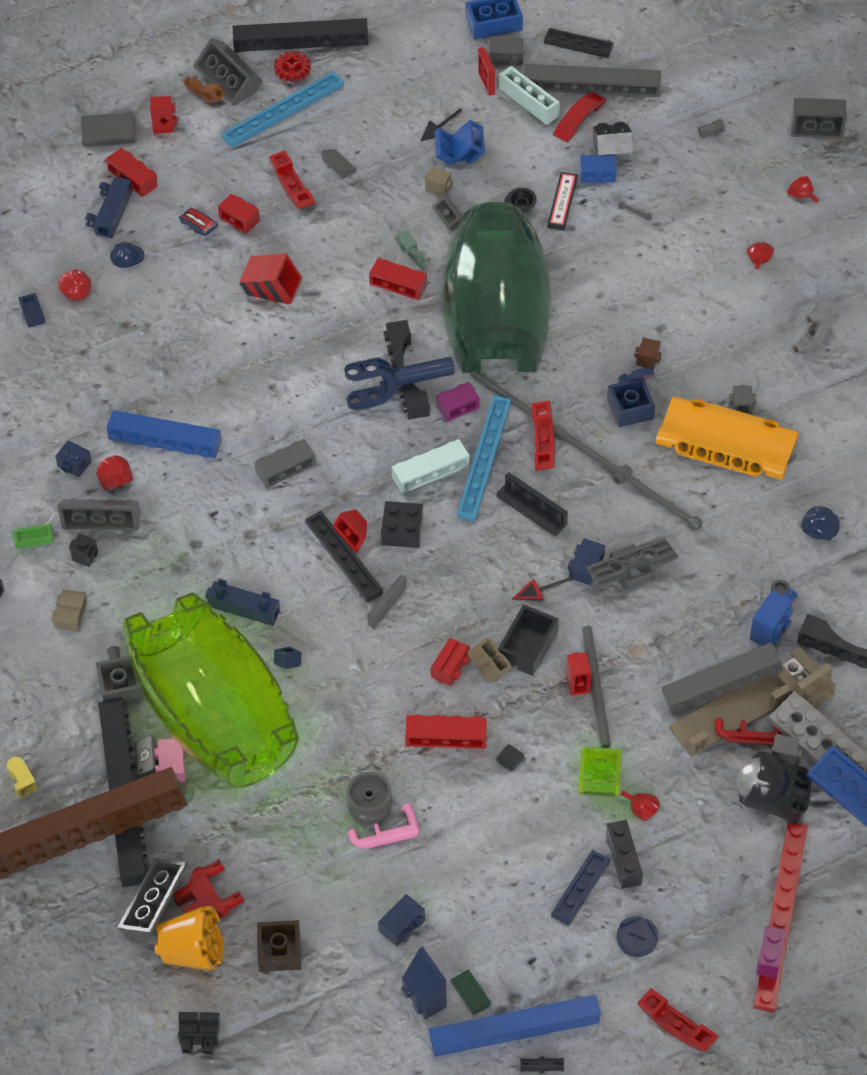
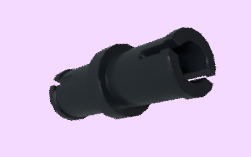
[520,1056,564,1074]

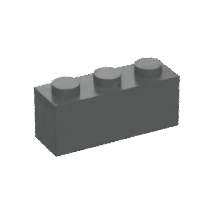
[255,439,316,489]

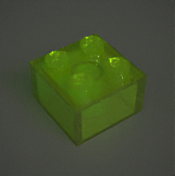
[578,747,622,797]

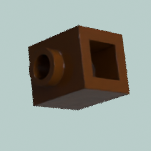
[634,337,662,369]

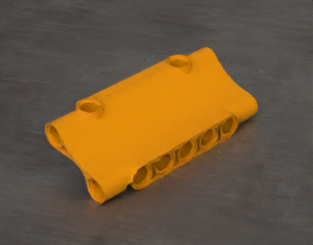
[656,396,799,480]

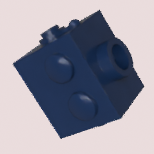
[55,440,92,477]

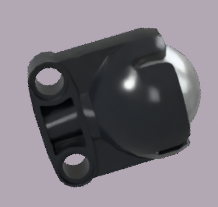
[736,752,812,824]

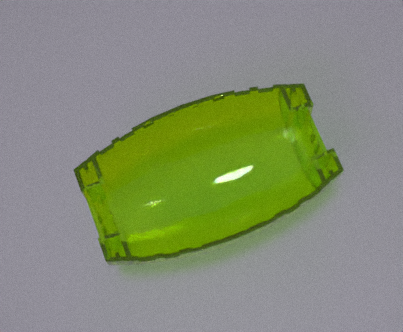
[122,592,299,788]

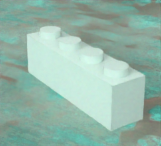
[499,66,560,125]
[392,439,469,494]

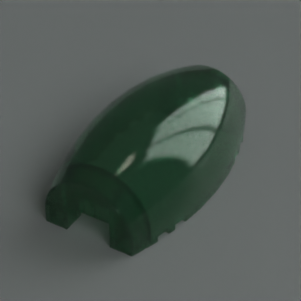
[443,202,551,373]

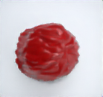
[58,269,92,301]
[96,455,133,490]

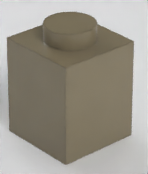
[425,167,453,196]

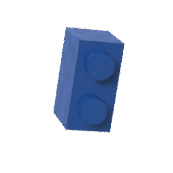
[580,155,617,183]

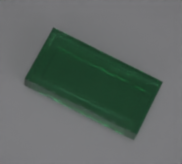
[451,969,491,1015]

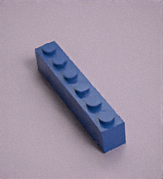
[106,410,222,458]

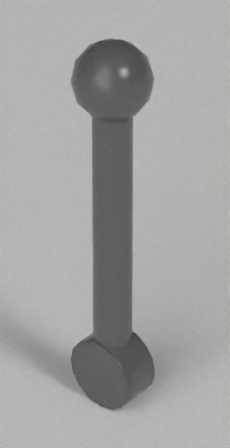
[618,202,652,220]

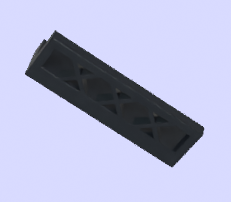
[496,472,568,537]

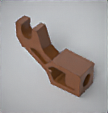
[183,77,225,103]

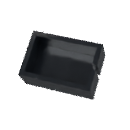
[498,604,559,676]

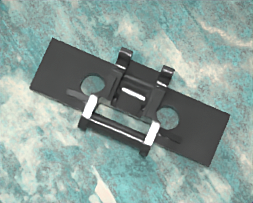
[585,538,679,590]

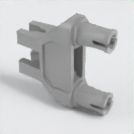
[791,306,840,355]

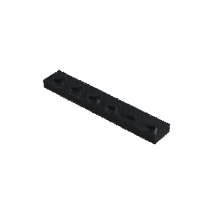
[305,510,383,603]

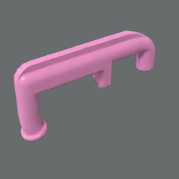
[347,803,420,849]

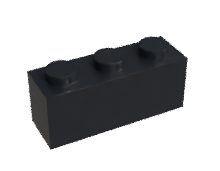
[606,819,643,889]

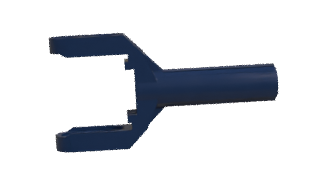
[344,357,455,410]

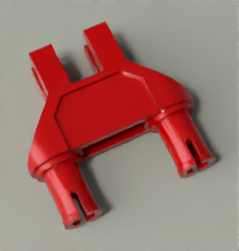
[173,859,245,918]

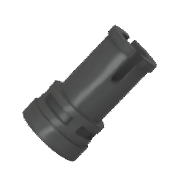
[698,118,725,138]

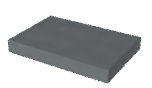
[81,112,135,146]

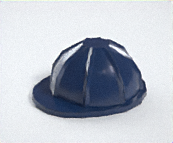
[110,241,145,268]

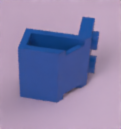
[435,120,485,164]

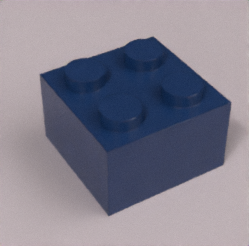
[607,377,655,427]

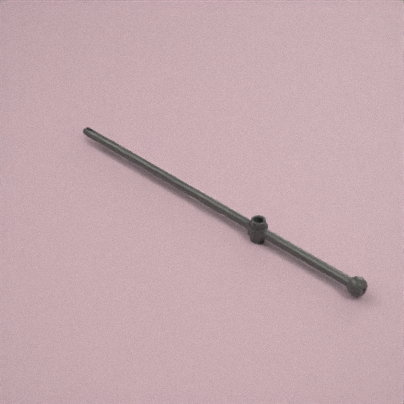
[471,370,703,531]

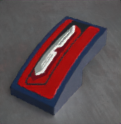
[179,207,218,236]

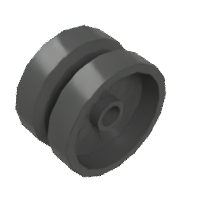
[347,772,392,825]

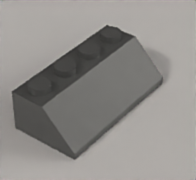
[193,38,263,105]
[58,498,140,530]
[117,858,188,944]

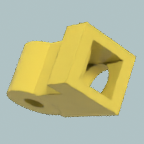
[7,757,38,799]

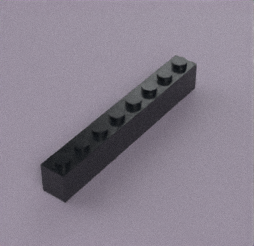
[233,18,369,52]

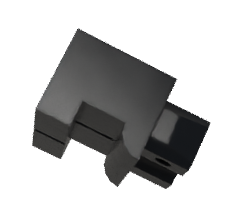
[178,1012,221,1054]

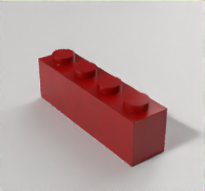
[405,714,487,749]

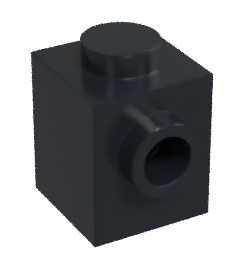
[69,534,99,567]

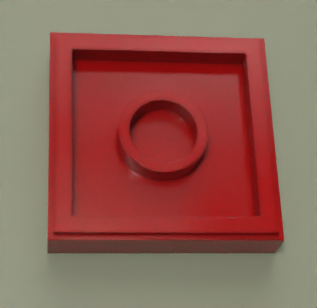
[478,47,495,96]

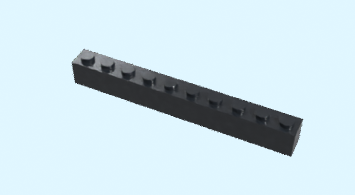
[98,698,149,888]

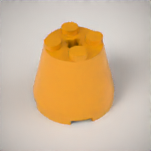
[155,906,224,971]

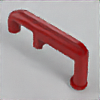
[715,713,783,746]

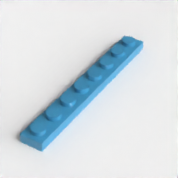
[222,71,344,148]
[457,395,511,522]

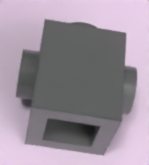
[729,385,756,415]

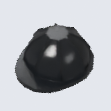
[504,188,537,214]

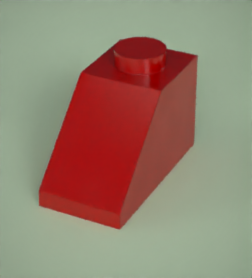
[332,509,367,552]

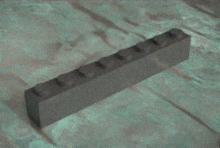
[524,64,661,97]

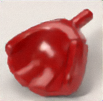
[787,175,819,203]
[747,242,774,269]
[620,790,660,821]

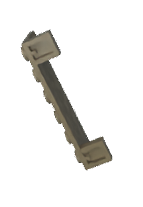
[669,676,792,757]

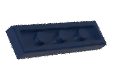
[551,849,610,926]

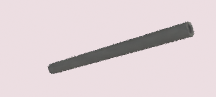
[582,626,611,749]

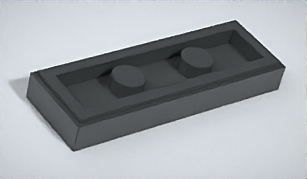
[367,575,407,629]

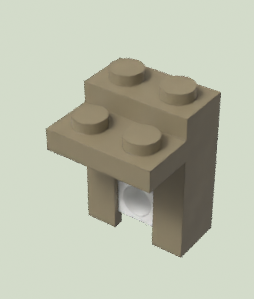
[771,646,836,709]

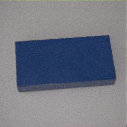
[18,293,45,328]

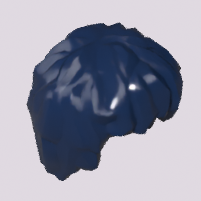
[801,506,840,541]

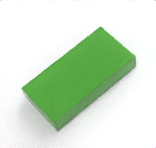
[13,524,54,549]

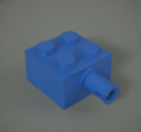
[750,588,797,646]

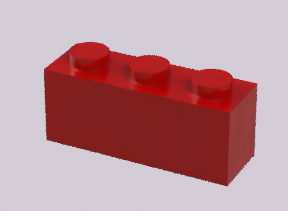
[106,147,158,198]
[369,258,427,301]

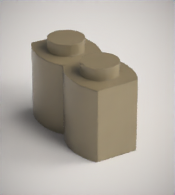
[52,589,87,632]
[467,637,511,683]

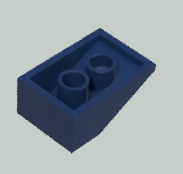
[401,947,447,1020]

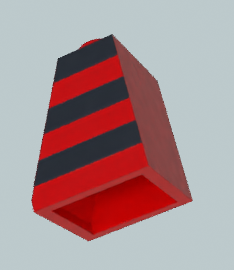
[239,253,302,304]

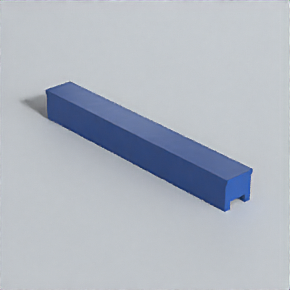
[428,995,601,1057]

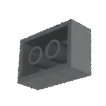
[791,98,847,139]

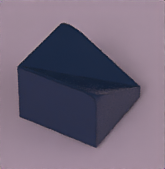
[274,647,302,669]

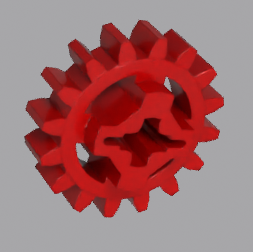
[274,50,311,83]

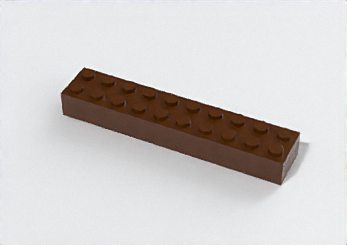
[0,766,188,879]

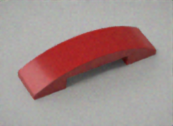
[553,92,607,143]
[269,150,315,209]
[532,400,555,471]
[637,988,719,1053]

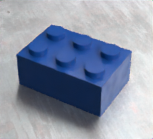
[465,0,523,40]

